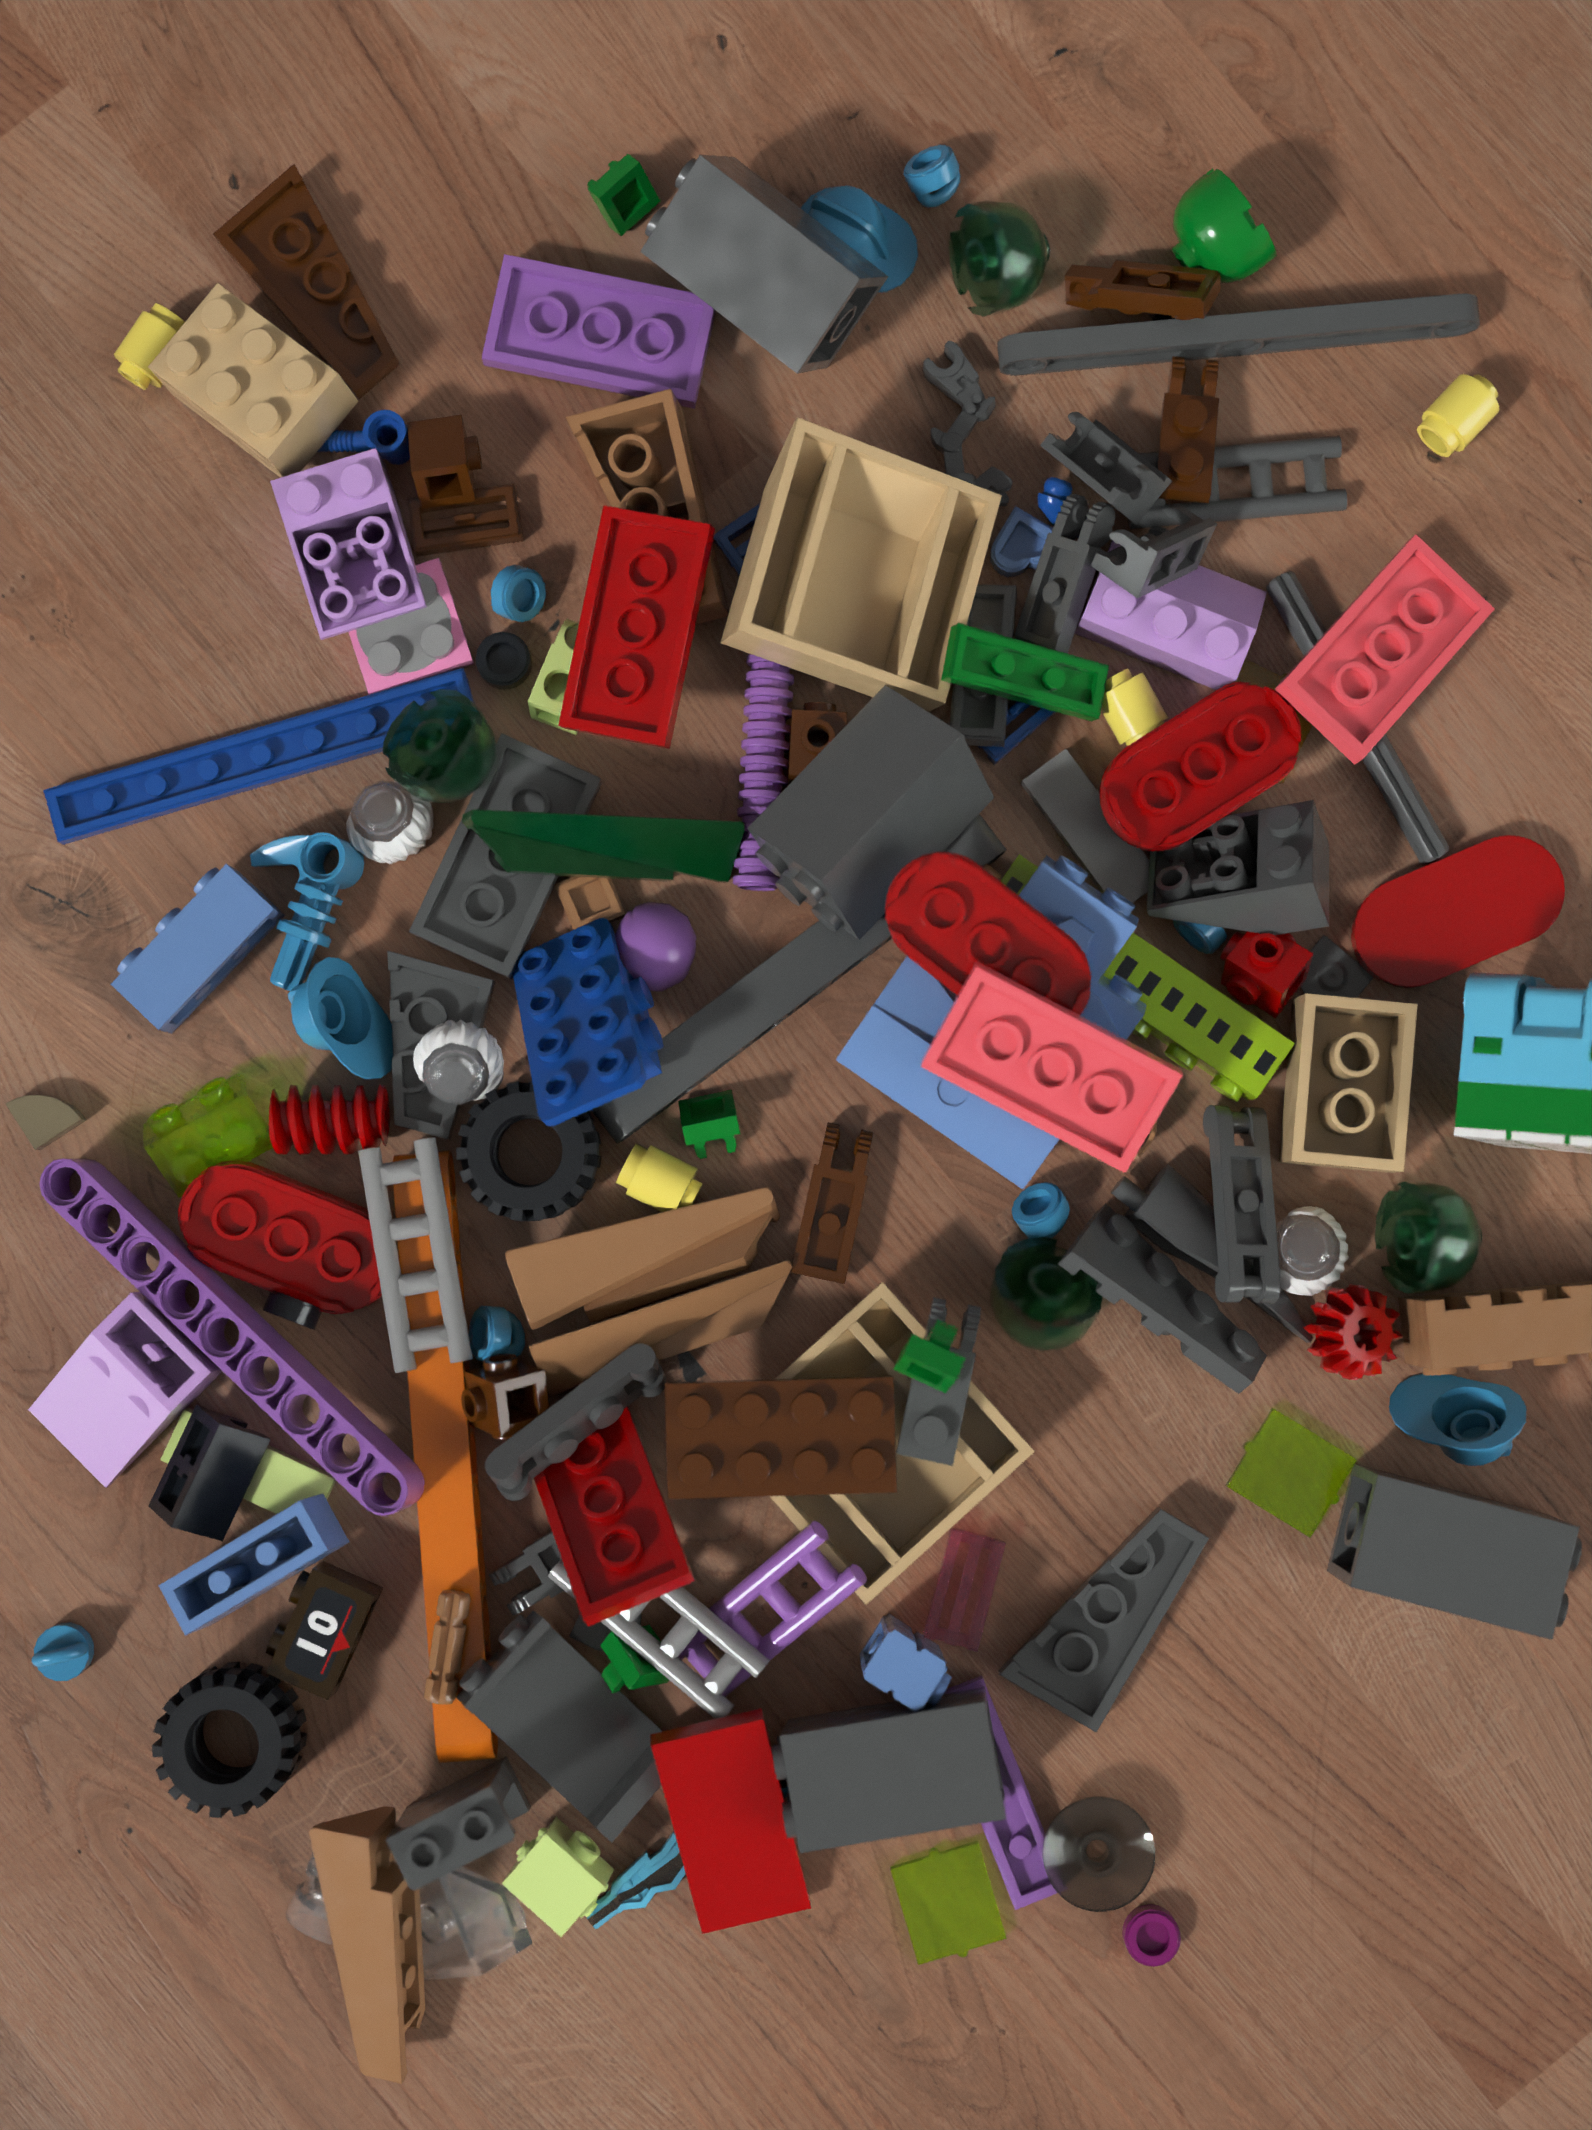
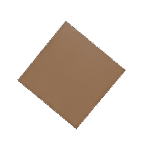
[554,876,626,930]

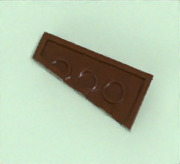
[213,164,400,399]

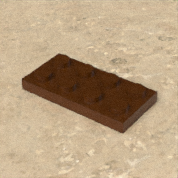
[665,1376,897,1499]

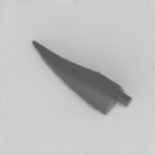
[1111,1164,1313,1343]

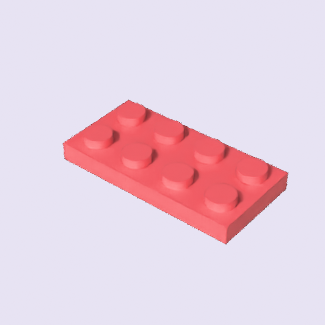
[1274,534,1495,765]
[921,961,1183,1173]

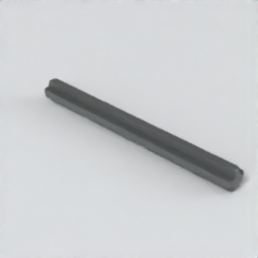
[1267,571,1449,864]

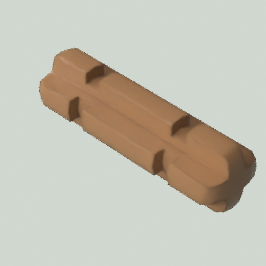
[424,1590,471,1705]

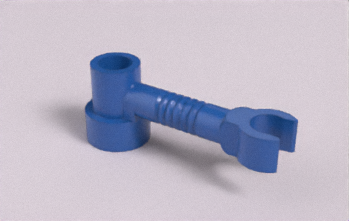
[317,410,410,465]

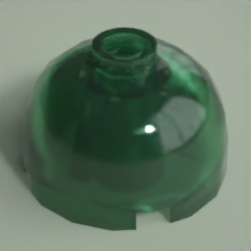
[949,200,1050,317]
[383,689,496,803]
[1375,1181,1482,1294]
[990,1237,1103,1351]

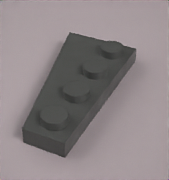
[1058,1204,1267,1394]
[998,1507,1209,1733]

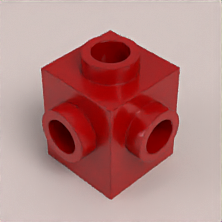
[1220,931,1314,1018]

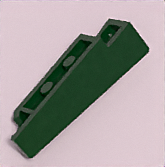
[462,809,745,883]

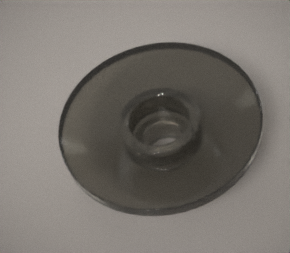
[1043,1796,1156,1912]

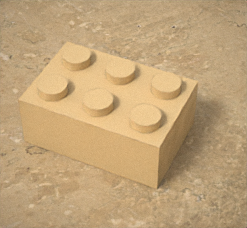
[148,283,358,478]
[1279,993,1418,1173]

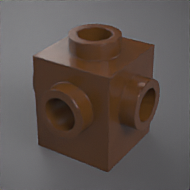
[461,1354,549,1439]

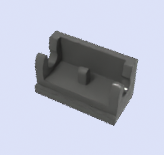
[1040,412,1172,525]
[1091,505,1217,598]

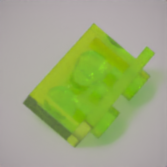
[143,1073,273,1198]

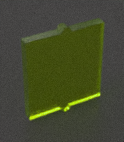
[1225,1408,1357,1538]
[890,1841,1007,1965]

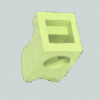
[528,619,579,735]

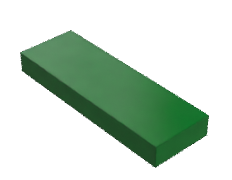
[941,623,1109,722]

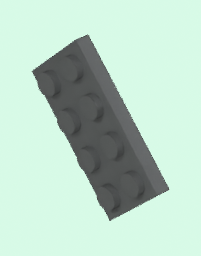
[409,733,603,979]

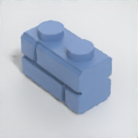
[860,1614,952,1712]

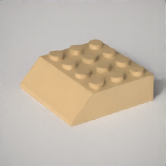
[720,418,1002,712]
[769,1282,1035,1605]

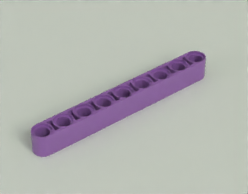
[39,1158,425,1516]

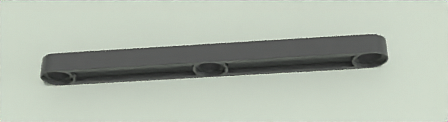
[997,293,1480,376]

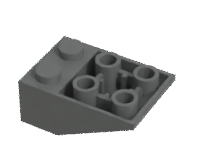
[1147,800,1329,935]

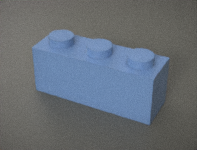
[111,864,285,1034]
[158,1494,349,1636]

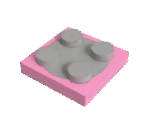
[348,558,475,695]

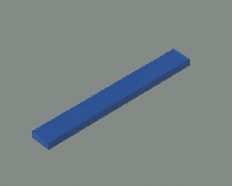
[43,668,480,845]

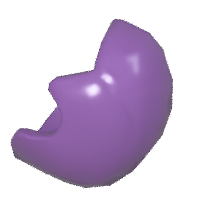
[615,902,696,991]

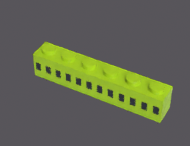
[1001,854,1295,1102]

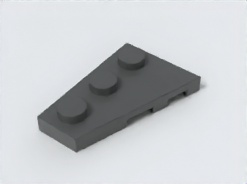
[387,951,496,1140]

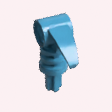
[250,832,364,991]

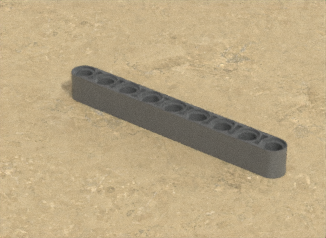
[591,814,1007,1144]

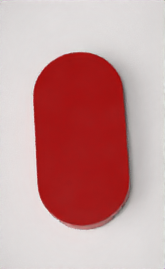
[1100,682,1301,851]
[1351,835,1565,988]
[885,852,1091,1016]
[178,1160,382,1314]

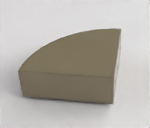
[6,1095,86,1150]

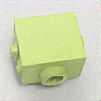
[502,1817,614,1937]

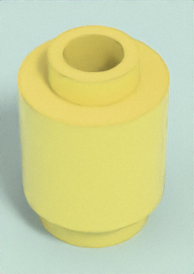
[114,303,185,390]
[1417,374,1499,457]
[1101,668,1168,746]
[616,1144,703,1212]

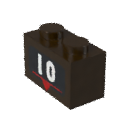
[266,1561,383,1700]

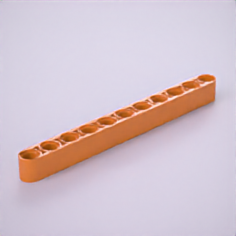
[393,1150,498,1763]

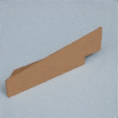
[505,1187,780,1330]
[529,1259,792,1397]
[309,1806,425,2084]

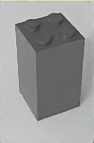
[640,155,889,374]
[748,685,994,940]
[1327,1463,1582,1640]
[772,1687,1006,1853]

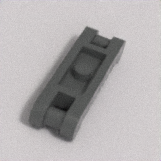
[1203,1105,1281,1303]
[485,1343,667,1501]

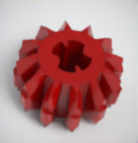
[1303,1284,1404,1380]

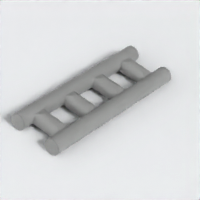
[358,1137,472,1373]
[548,1559,770,1719]

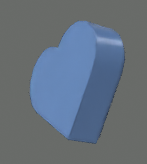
[990,506,1053,577]

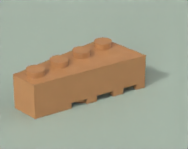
[565,389,729,625]
[1398,1280,1592,1375]

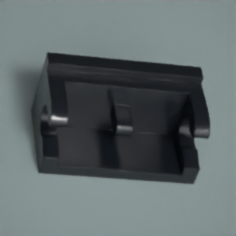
[149,1405,271,1541]

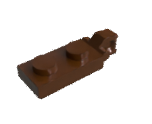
[1064,260,1221,320]

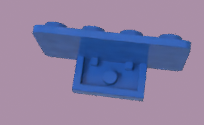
[513,918,664,1126]

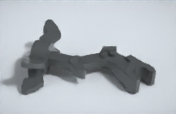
[923,340,1012,506]

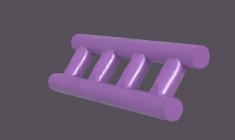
[678,1521,867,1697]

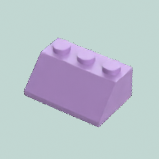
[1075,540,1267,690]

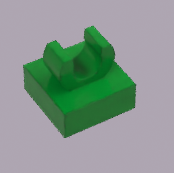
[587,153,661,236]
[678,1089,741,1159]
[894,1319,966,1394]
[600,1625,669,1693]

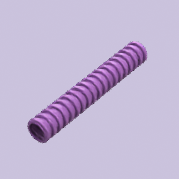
[733,654,794,891]

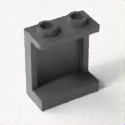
[386,1756,531,1890]

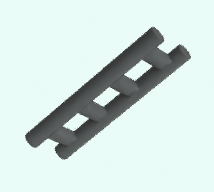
[1128,436,1347,529]

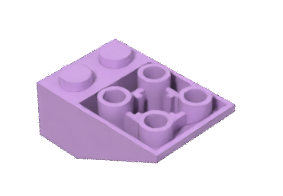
[270,448,427,640]
[28,1292,222,1488]

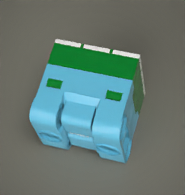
[1454,973,1592,1154]

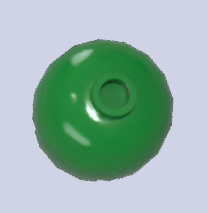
[1172,168,1277,284]

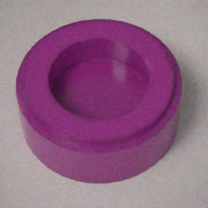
[1122,1904,1181,1967]

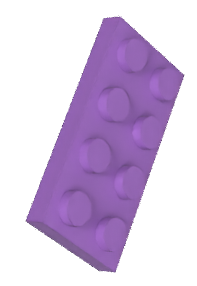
[481,254,716,409]

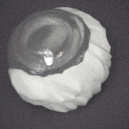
[346,779,434,864]
[413,1019,504,1105]
[1276,1206,1349,1296]

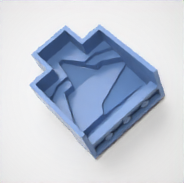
[836,855,1147,1189]

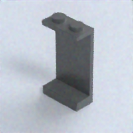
[456,1611,662,1842]

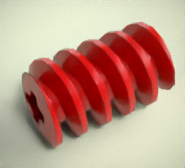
[269,1085,390,1155]

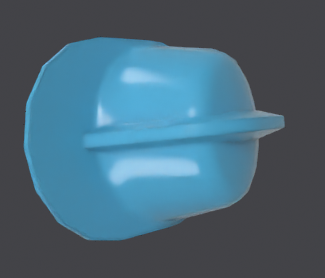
[801,185,918,292]
[288,957,393,1079]
[1389,1374,1527,1466]

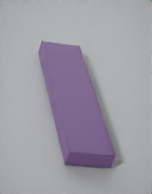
[944,1675,1067,1910]

